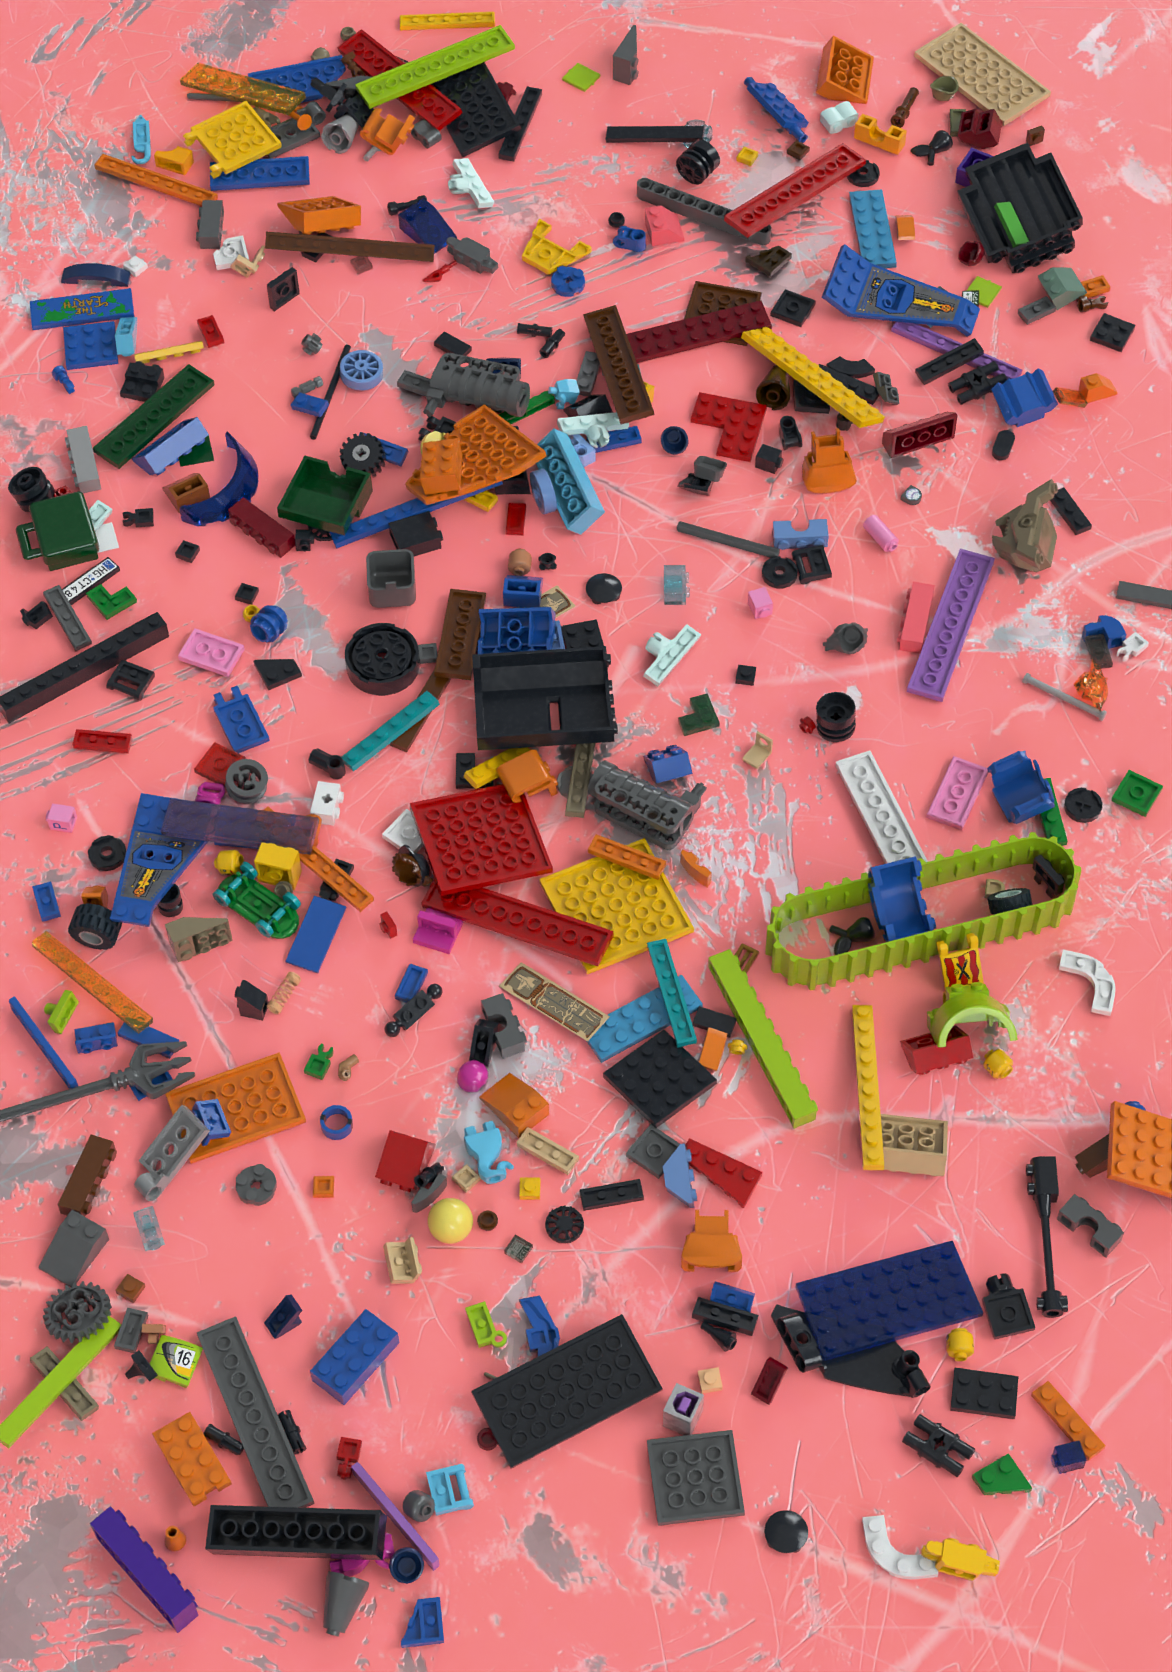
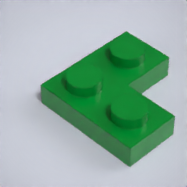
[86,584,137,620]

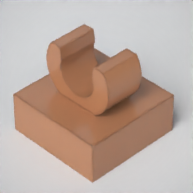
[142,1324,166,1344]

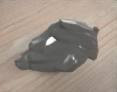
[823,622,868,655]

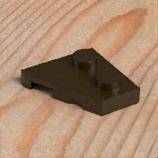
[745,246,792,277]

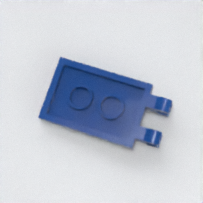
[213,686,270,755]

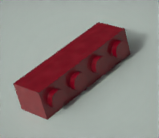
[228,497,296,558]

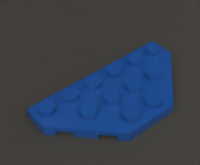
[248,55,346,105]

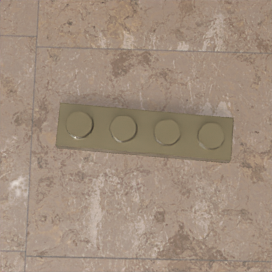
[30,1346,99,1421]

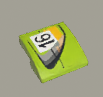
[149,1335,203,1388]

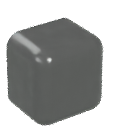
[366,549,416,608]

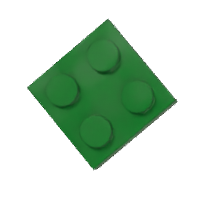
[1111,770,1163,817]

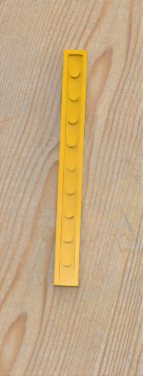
[852,1005,884,1170]

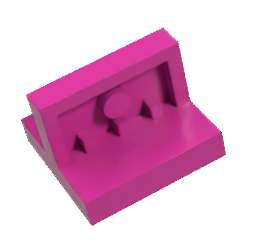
[413,908,464,954]

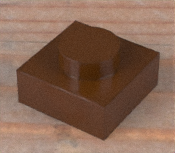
[1026,125,1045,146]

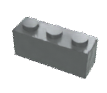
[196,200,224,249]

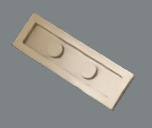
[516,1127,579,1175]

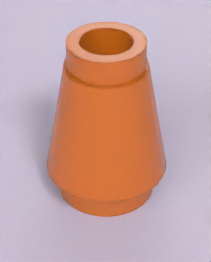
[164,1526,186,1551]

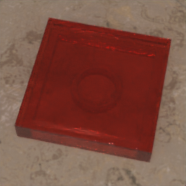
[194,742,246,787]

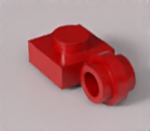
[336,1437,362,1480]

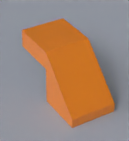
[895,215,915,240]

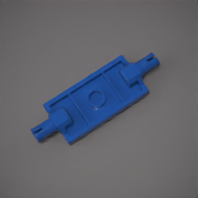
[744,77,809,143]

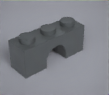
[481,993,527,1059]
[1057,1194,1124,1258]

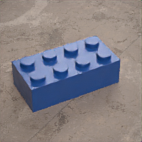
[310,1309,400,1405]

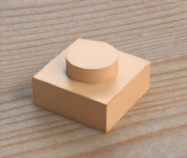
[698,1367,723,1394]

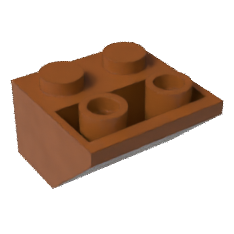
[162,473,210,513]

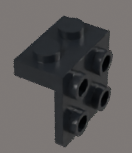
[334,94,374,128]

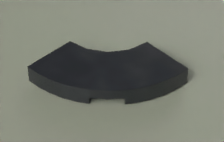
[826,356,875,378]

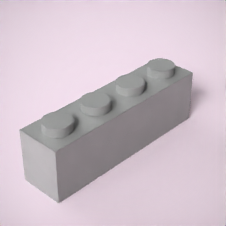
[65,426,102,493]

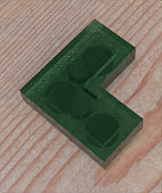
[678,693,720,736]

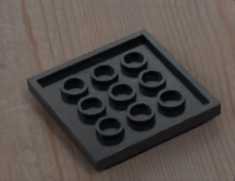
[603,1030,717,1128]

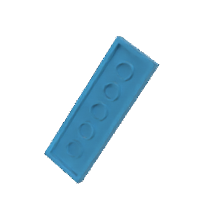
[849,189,897,268]
[586,975,703,1063]

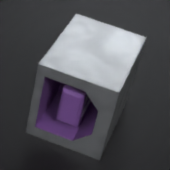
[663,1383,704,1435]

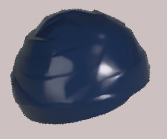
[661,426,689,455]
[389,1547,424,1584]

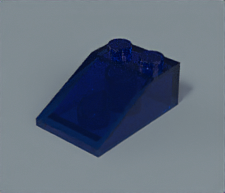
[398,198,457,254]

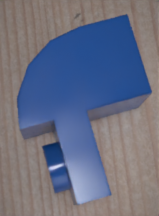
[1082,615,1127,649]

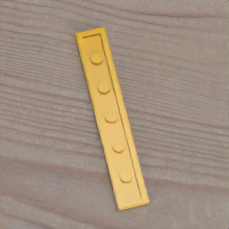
[400,12,495,30]

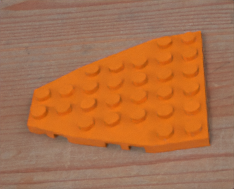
[405,404,547,505]

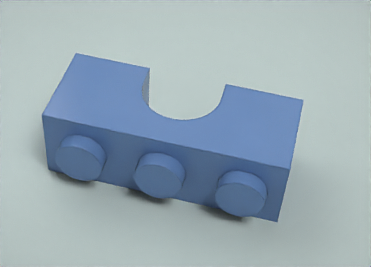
[772,519,829,550]

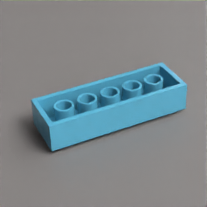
[536,428,605,535]

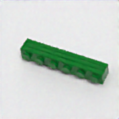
[498,391,555,424]

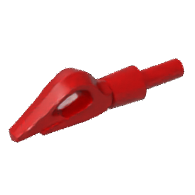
[422,260,457,282]

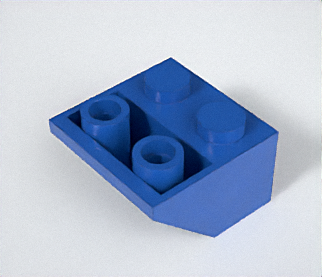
[503,575,543,608]
[643,745,693,784]

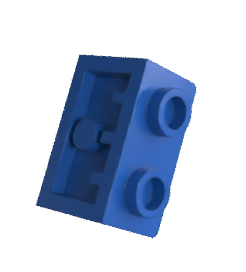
[74,1022,118,1054]
[191,1099,231,1146]

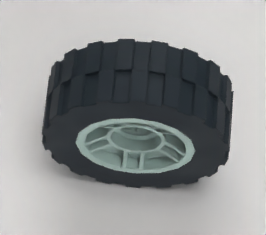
[987,888,1033,915]

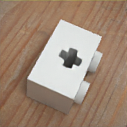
[310,781,344,826]

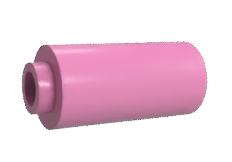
[863,515,899,552]

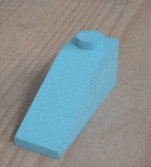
[115,317,138,357]

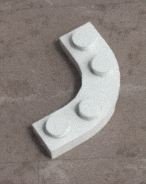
[1059,949,1116,1016]
[862,1515,938,1580]

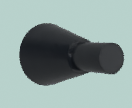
[700,1322,737,1352]

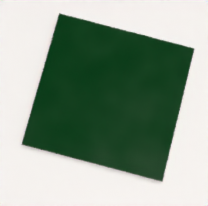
[179,435,214,467]

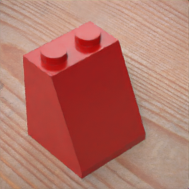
[375,1130,436,1193]

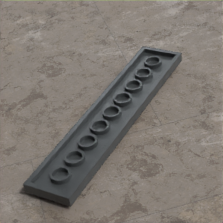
[197,1316,315,1508]

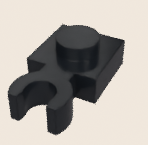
[123,508,154,528]

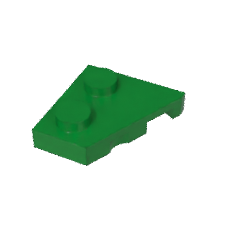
[972,1453,1032,1495]

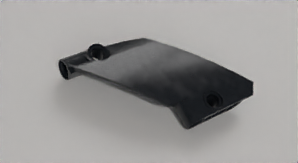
[771,1304,931,1398]

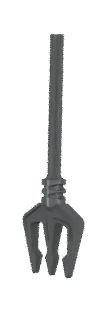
[0,1041,196,1122]

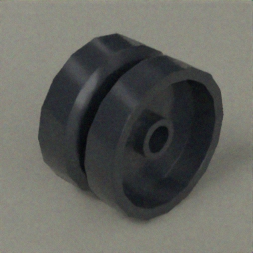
[8,467,55,512]

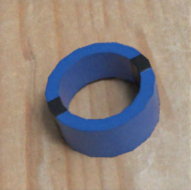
[320,1105,353,1140]

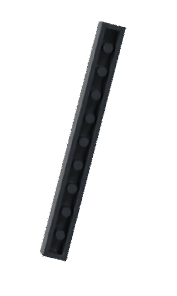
[0,612,169,724]

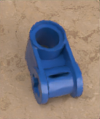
[613,226,646,252]

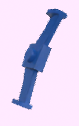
[519,1295,560,1357]

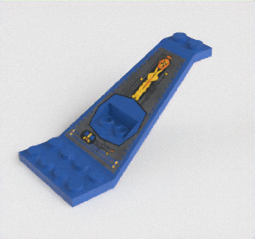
[821,244,980,337]
[110,793,216,927]

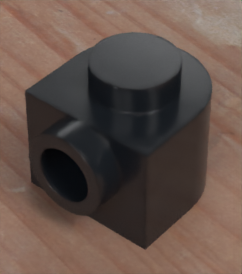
[295,529,314,552]

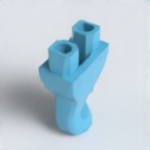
[464,1121,514,1184]

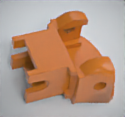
[802,428,857,493]
[681,1209,743,1272]

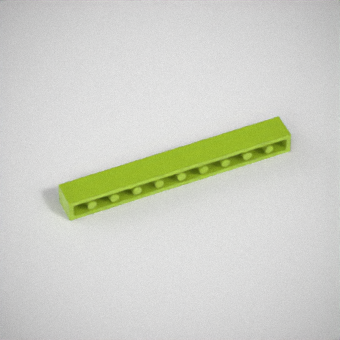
[708,949,818,1129]

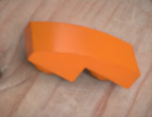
[680,849,712,888]
[698,1027,727,1071]

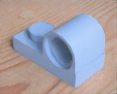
[569,434,596,467]

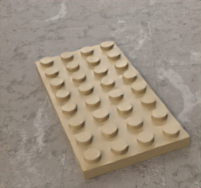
[914,23,1051,126]

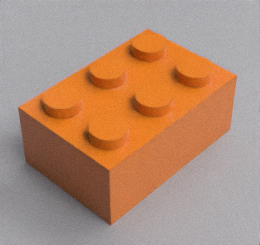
[420,438,463,495]

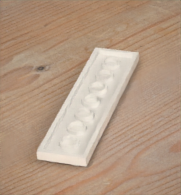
[835,750,928,864]

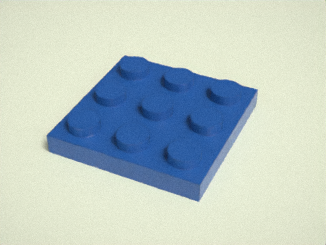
[63,321,119,370]

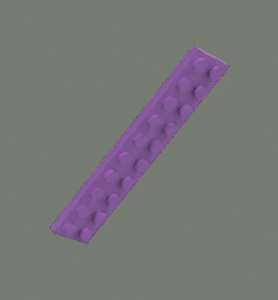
[907,548,995,702]

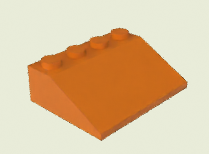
[816,35,874,104]
[277,196,361,235]

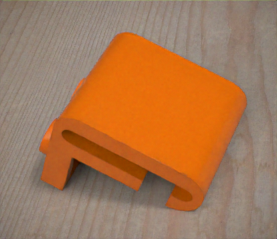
[360,108,415,155]
[496,749,558,803]

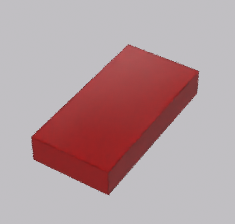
[506,503,527,536]

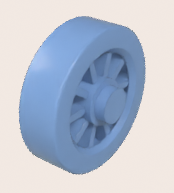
[340,350,383,391]
[530,468,557,515]

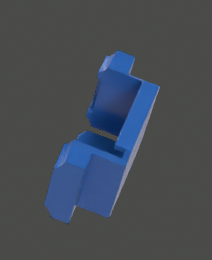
[987,750,1055,824]

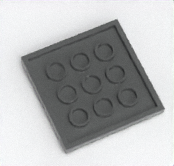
[647,1430,745,1526]

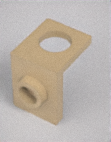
[742,731,773,769]

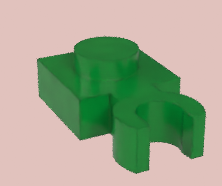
[304,1043,334,1080]

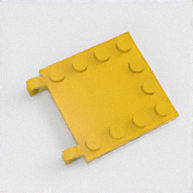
[183,101,282,179]

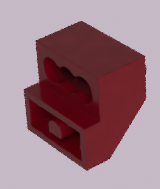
[958,108,1002,149]

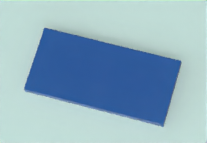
[285,896,347,973]

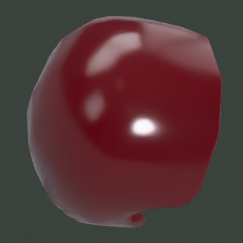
[958,241,984,266]

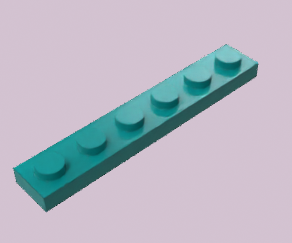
[342,691,440,772]
[647,939,697,1048]

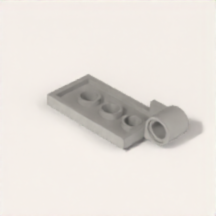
[134,1105,210,1201]

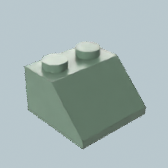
[1038,267,1087,310]

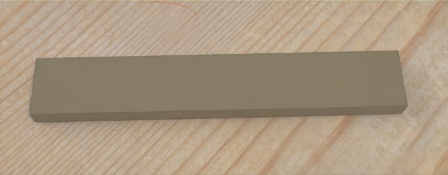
[565,743,596,818]

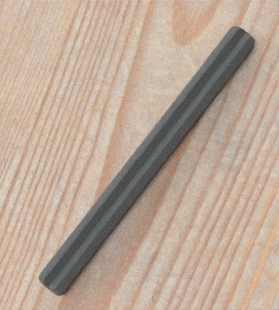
[677,521,780,558]

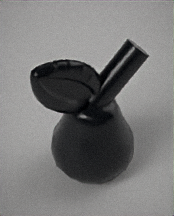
[910,130,953,166]
[829,917,876,955]

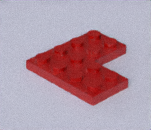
[691,392,767,462]

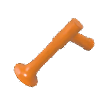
[278,103,312,131]

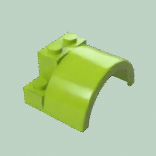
[927,982,1018,1047]

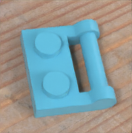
[426,1464,474,1516]

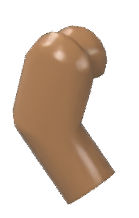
[338,1054,359,1081]

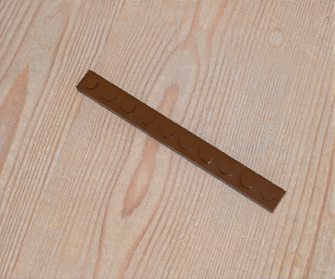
[265,231,435,262]

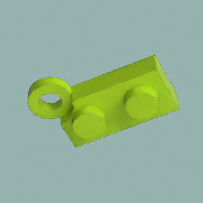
[465,1301,507,1348]

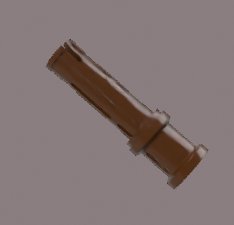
[891,87,919,128]

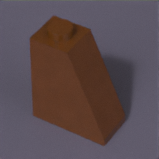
[1075,1134,1109,1178]

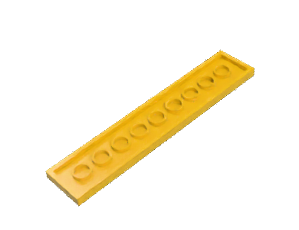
[741,327,885,428]

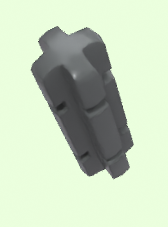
[291,376,323,398]

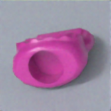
[195,782,225,808]

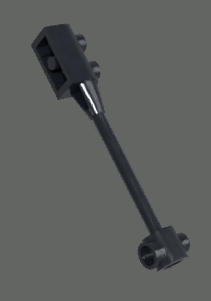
[1026,1156,1068,1318]

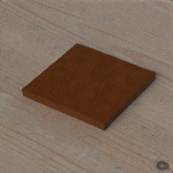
[684,281,762,346]

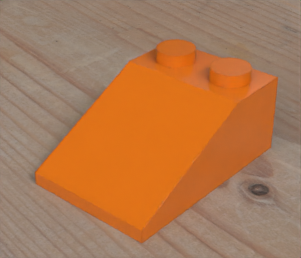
[479,1073,549,1138]

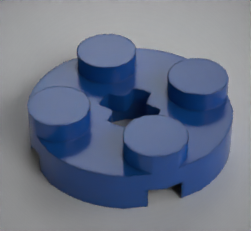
[551,266,585,297]

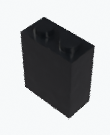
[388,511,443,557]

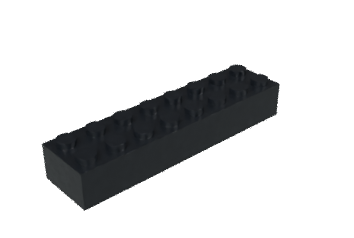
[205,1505,387,1561]

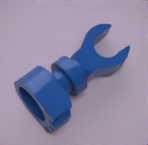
[52,365,75,394]

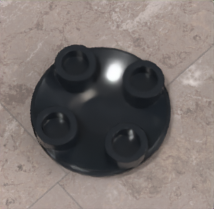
[586,573,622,604]
[764,1510,808,1553]

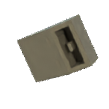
[165,917,233,962]

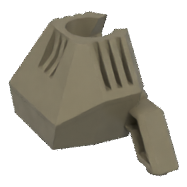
[992,479,1058,573]

